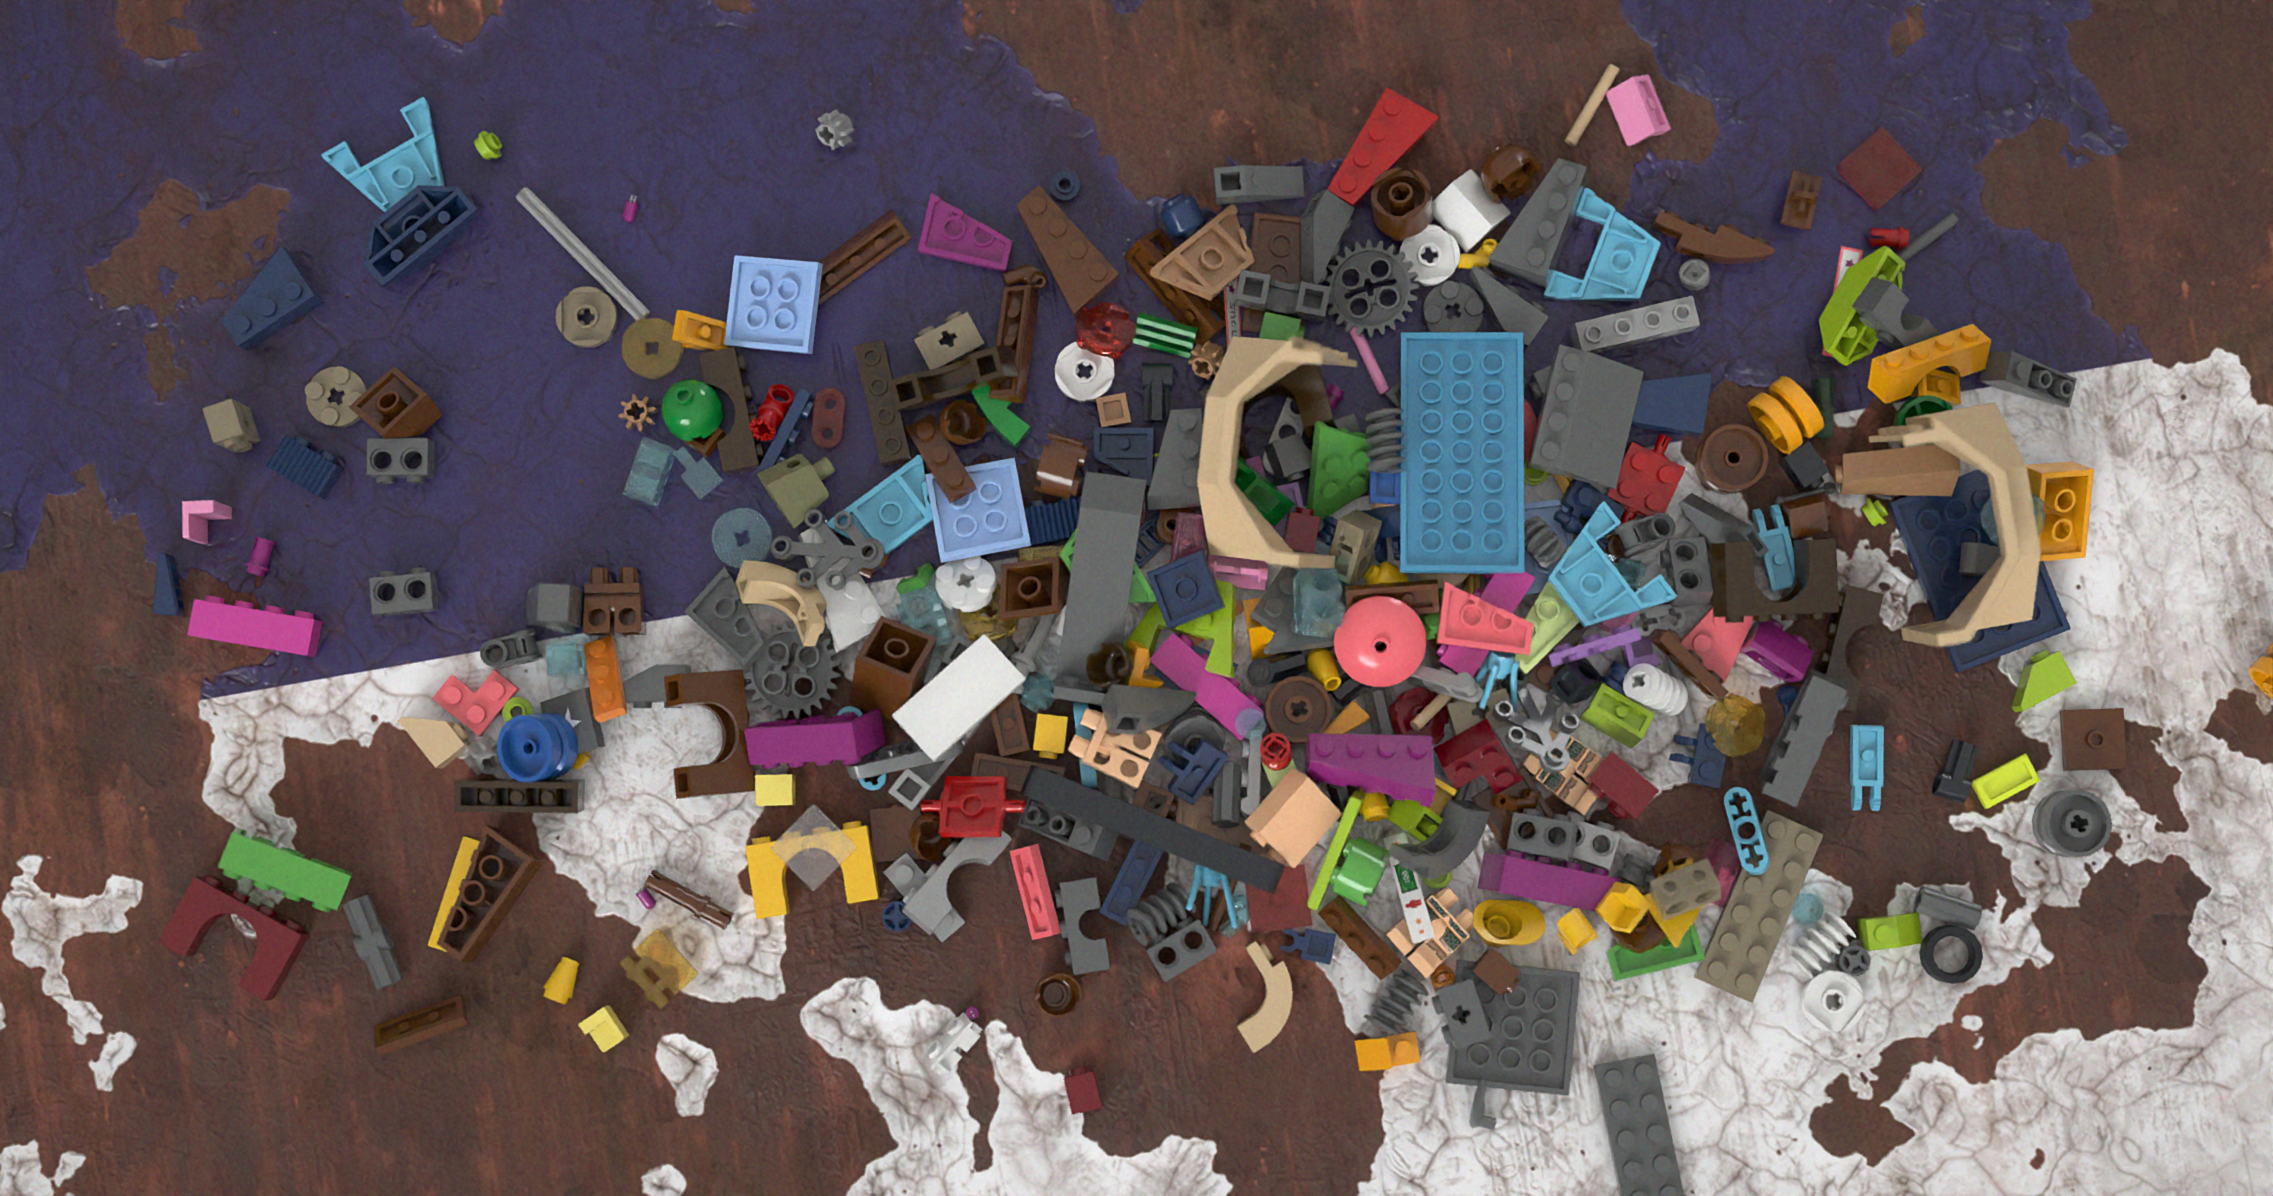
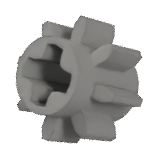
[815,110,854,150]
[464,737,501,775]

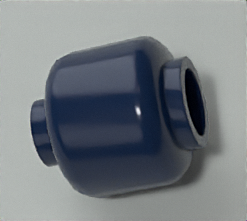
[1160,193,1204,240]

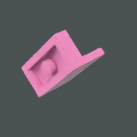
[1606,75,1671,146]
[182,500,232,544]

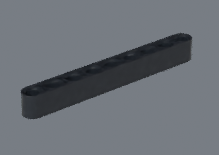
[1020,765,1285,894]

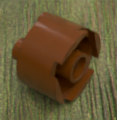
[1371,168,1433,241]
[1034,432,1090,500]

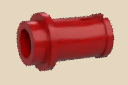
[1869,226,1909,250]

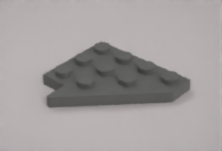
[1250,550,1354,654]

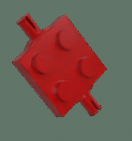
[1605,434,1685,526]
[921,776,1025,838]

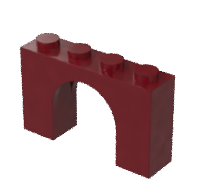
[158,874,310,1001]

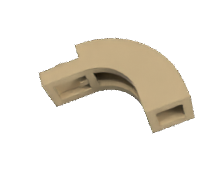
[735,560,827,646]
[1236,940,1293,1053]

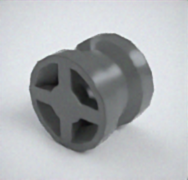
[1616,853,1654,889]
[1834,945,1870,976]

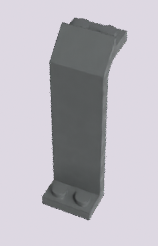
[1053,471,1146,705]

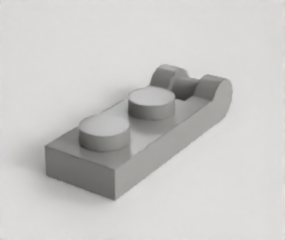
[1406,662,1483,703]
[1239,730,1262,820]

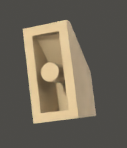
[398,717,470,769]

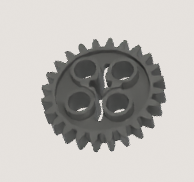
[1324,239,1420,338]
[743,621,841,719]

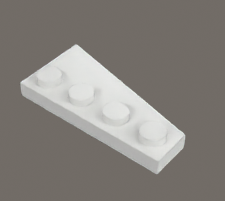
[798,520,886,654]

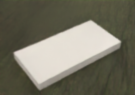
[892,634,1026,762]

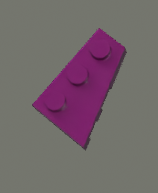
[918,193,1013,272]

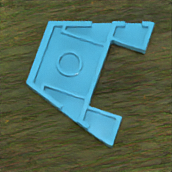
[321,97,444,212]
[1544,188,1661,301]
[1547,501,1677,628]

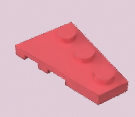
[1437,582,1533,655]
[1681,605,1753,684]

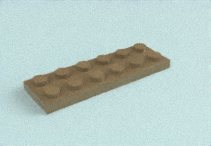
[1694,810,1824,1003]

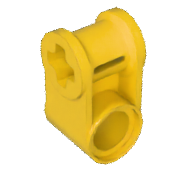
[1557,908,1598,955]

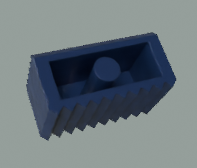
[266,434,343,499]
[1024,495,1081,547]

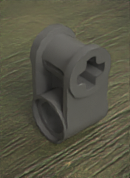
[1614,513,1676,558]
[1959,542,2001,577]
[480,629,543,669]

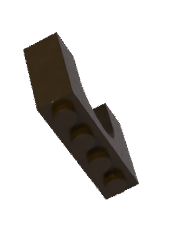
[1200,363,1337,460]
[1711,539,1839,623]

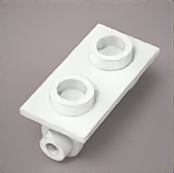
[923,1012,983,1076]

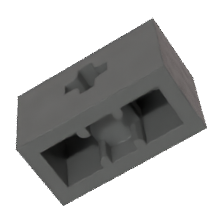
[1431,977,1491,1050]

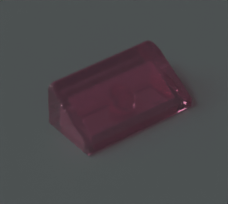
[1170,511,1209,563]
[1703,838,1741,908]

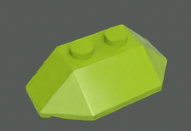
[1819,246,1905,366]

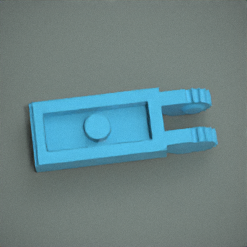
[1752,504,1795,592]
[1850,725,1884,811]

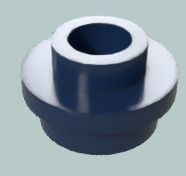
[1050,171,1080,201]

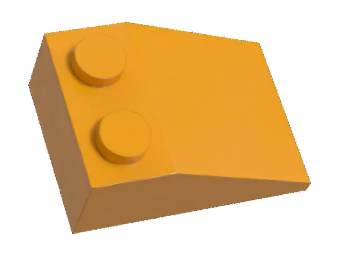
[2026,461,2094,561]

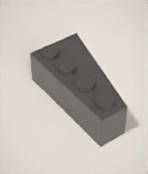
[1488,158,1588,287]
[1757,668,1849,807]

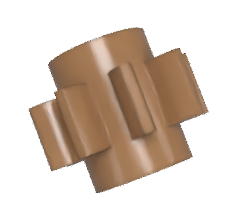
[1188,340,1224,380]
[618,394,658,433]

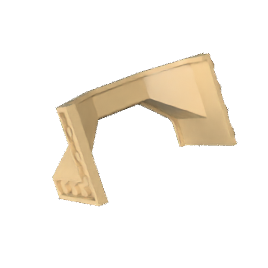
[1197,336,1357,568]
[1869,402,2041,647]

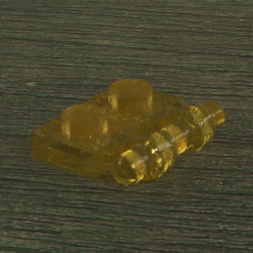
[620,928,700,1009]

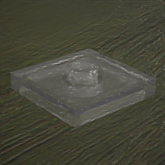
[770,804,858,891]

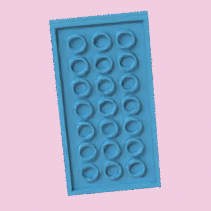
[1400,332,1525,574]

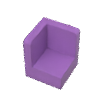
[1620,638,1661,670]

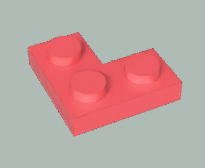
[432,670,520,736]

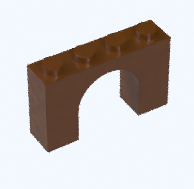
[664,670,755,799]

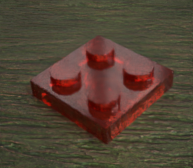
[1836,126,1922,211]

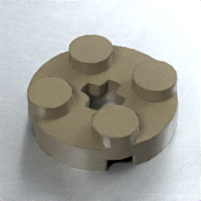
[556,286,618,348]
[305,366,368,428]

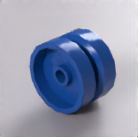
[497,713,578,782]

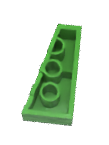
[218,827,352,912]

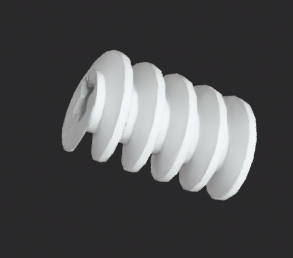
[1623,663,1688,716]
[1788,911,1856,979]

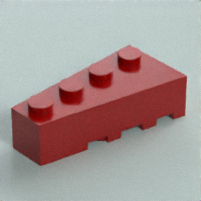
[1327,87,1439,208]

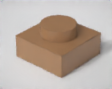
[1096,393,1131,428]

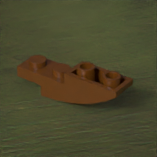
[1650,210,1775,264]

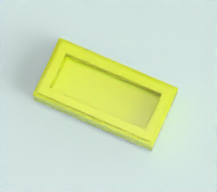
[1972,754,2041,809]

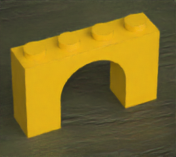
[745,821,881,919]

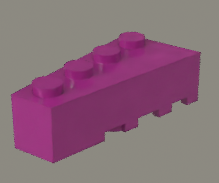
[744,709,886,769]
[1305,733,1436,807]
[1477,850,1619,911]

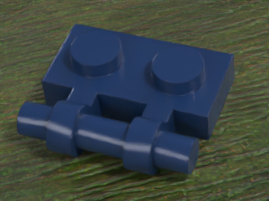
[1553,479,1625,551]

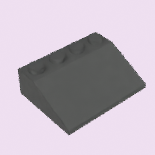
[1526,345,1644,489]

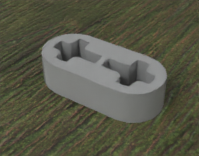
[1630,604,1686,638]

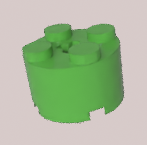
[1329,836,1391,907]

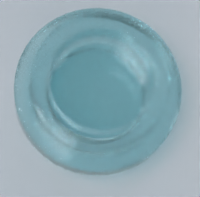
[1235,708,1266,739]

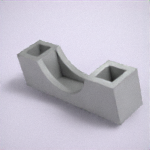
[888,714,989,811]
[902,830,1012,935]

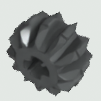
[1524,516,1566,568]

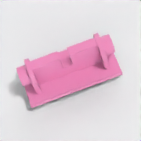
[1208,554,1268,591]

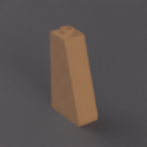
[1834,444,1960,496]

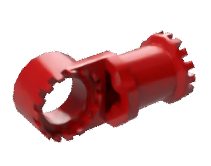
[749,384,795,441]

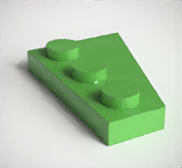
[1606,923,1705,982]

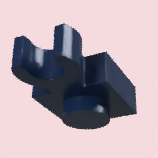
[1280,928,1336,965]

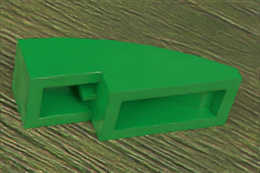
[971,386,1031,449]
[1235,455,1295,526]

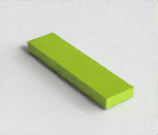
[1306,790,1366,911]

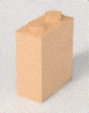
[1244,768,1342,868]

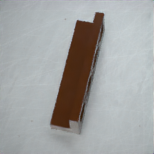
[1124,227,1226,346]

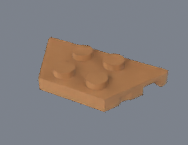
[1149,203,1255,301]

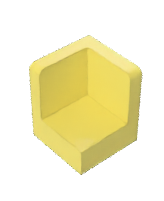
[755,774,796,806]
[578,1005,629,1052]

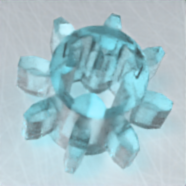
[1019,673,1055,713]

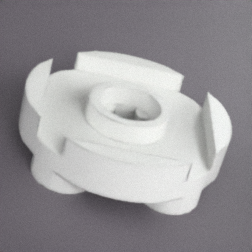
[1399,225,1460,286]
[1055,341,1115,403]
[935,555,997,612]
[1800,970,1864,1032]

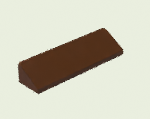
[818,210,912,306]
[989,285,1039,403]

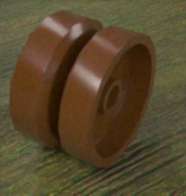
[1694,424,1769,495]
[1263,676,1332,744]

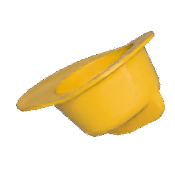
[1472,899,1546,948]

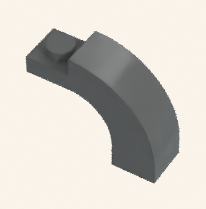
[1388,799,1490,879]

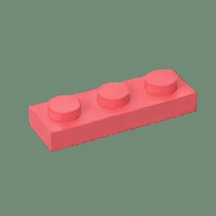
[1009,844,1061,940]

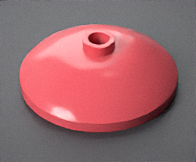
[1334,596,1426,687]

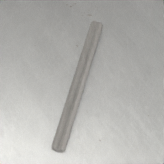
[516,187,650,322]

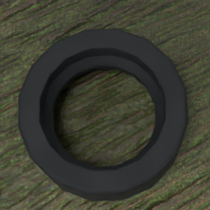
[1919,925,1983,984]

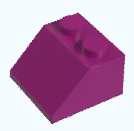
[1740,618,1814,683]

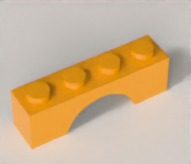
[1867,324,1991,404]

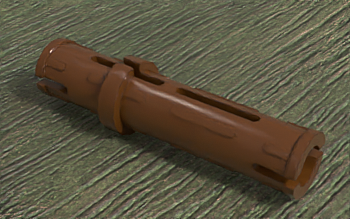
[644,870,734,930]

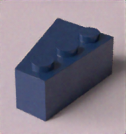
[222,246,324,352]

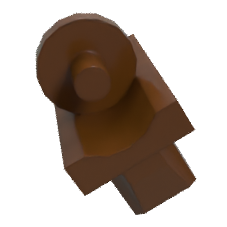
[1779,170,1822,231]

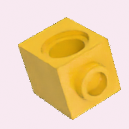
[1033,713,1069,759]

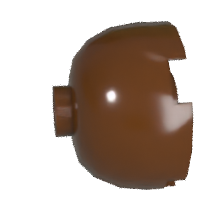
[1481,145,1542,204]

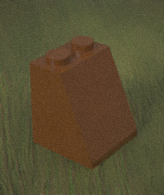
[849,616,937,722]

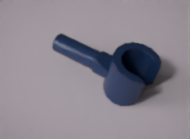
[1776,685,1797,720]

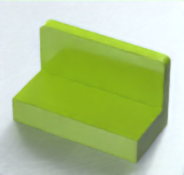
[1579,683,1655,749]

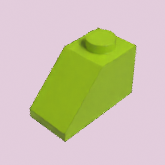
[2012,649,2077,712]
[1386,799,1442,842]
[1856,912,1923,951]

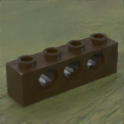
[853,339,913,468]
[454,778,585,813]

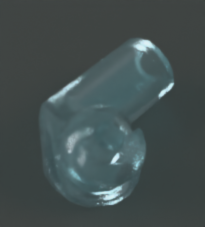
[1219,894,1250,940]

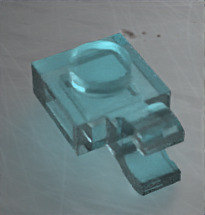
[674,447,724,500]

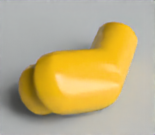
[1457,239,1498,269]

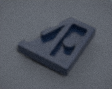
[1093,428,1155,487]

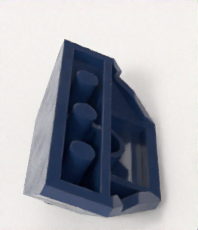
[364,185,478,287]

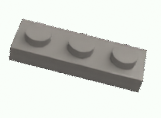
[883,852,966,942]

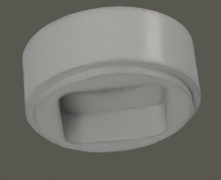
[1679,259,1711,291]

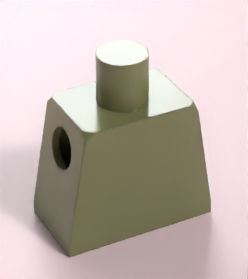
[757,454,835,528]

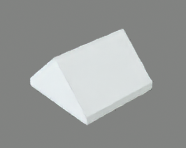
[1432,169,1511,253]

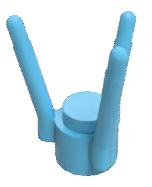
[1475,650,1520,713]
[1186,865,1238,928]

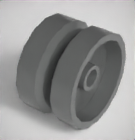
[2032,790,2112,857]

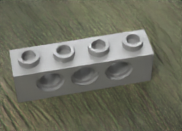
[1570,296,1700,354]

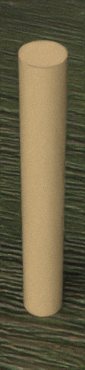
[1565,64,1619,147]
[1410,673,1476,731]

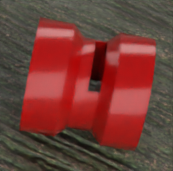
[1260,733,1292,771]

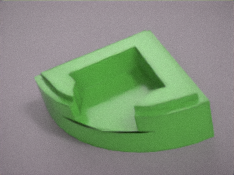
[896,563,935,596]

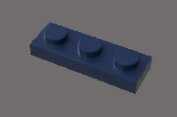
[758,388,815,471]
[1099,840,1163,926]

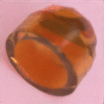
[1430,964,1456,988]

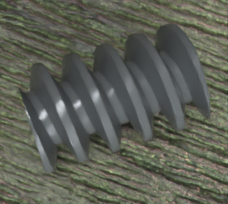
[1365,408,1406,474]
[1127,882,1196,945]
[1363,968,1429,1035]

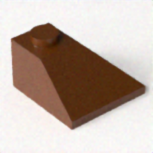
[349,366,444,439]
[999,556,1071,621]

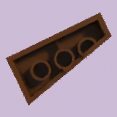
[1016,185,1119,320]
[437,825,543,963]

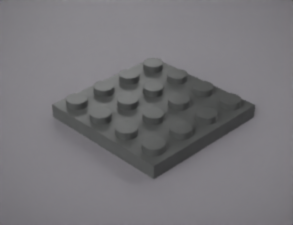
[1445,959,1580,1096]

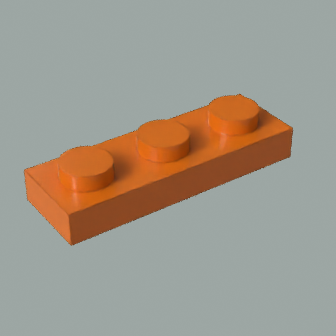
[583,634,627,723]

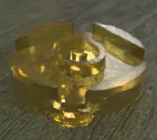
[622,318,684,380]
[958,584,1019,642]
[1705,695,1765,757]

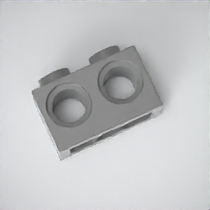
[1551,811,1621,869]

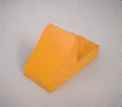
[672,310,728,352]
[1911,369,1961,407]
[1242,597,1278,661]
[1124,640,1164,688]
[1354,1031,1421,1071]

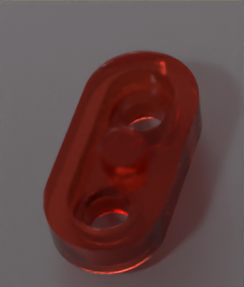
[812,388,846,449]

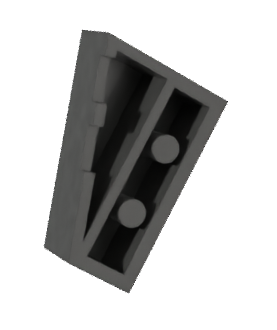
[1147,408,1203,510]
[525,583,585,634]

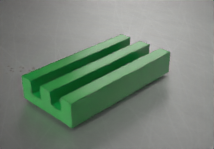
[1132,312,1198,359]

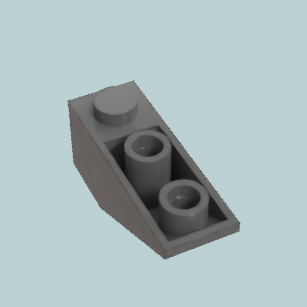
[1213,165,1305,205]
[1300,189,1355,285]
[1468,265,1548,351]
[1979,351,2077,407]
[1678,493,1769,562]
[623,665,691,708]
[1101,684,1197,735]
[1017,797,1119,861]

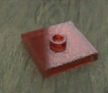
[1245,864,1312,933]

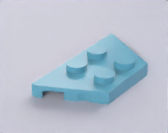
[826,455,933,555]

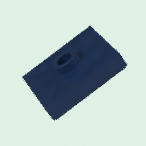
[1146,550,1226,630]

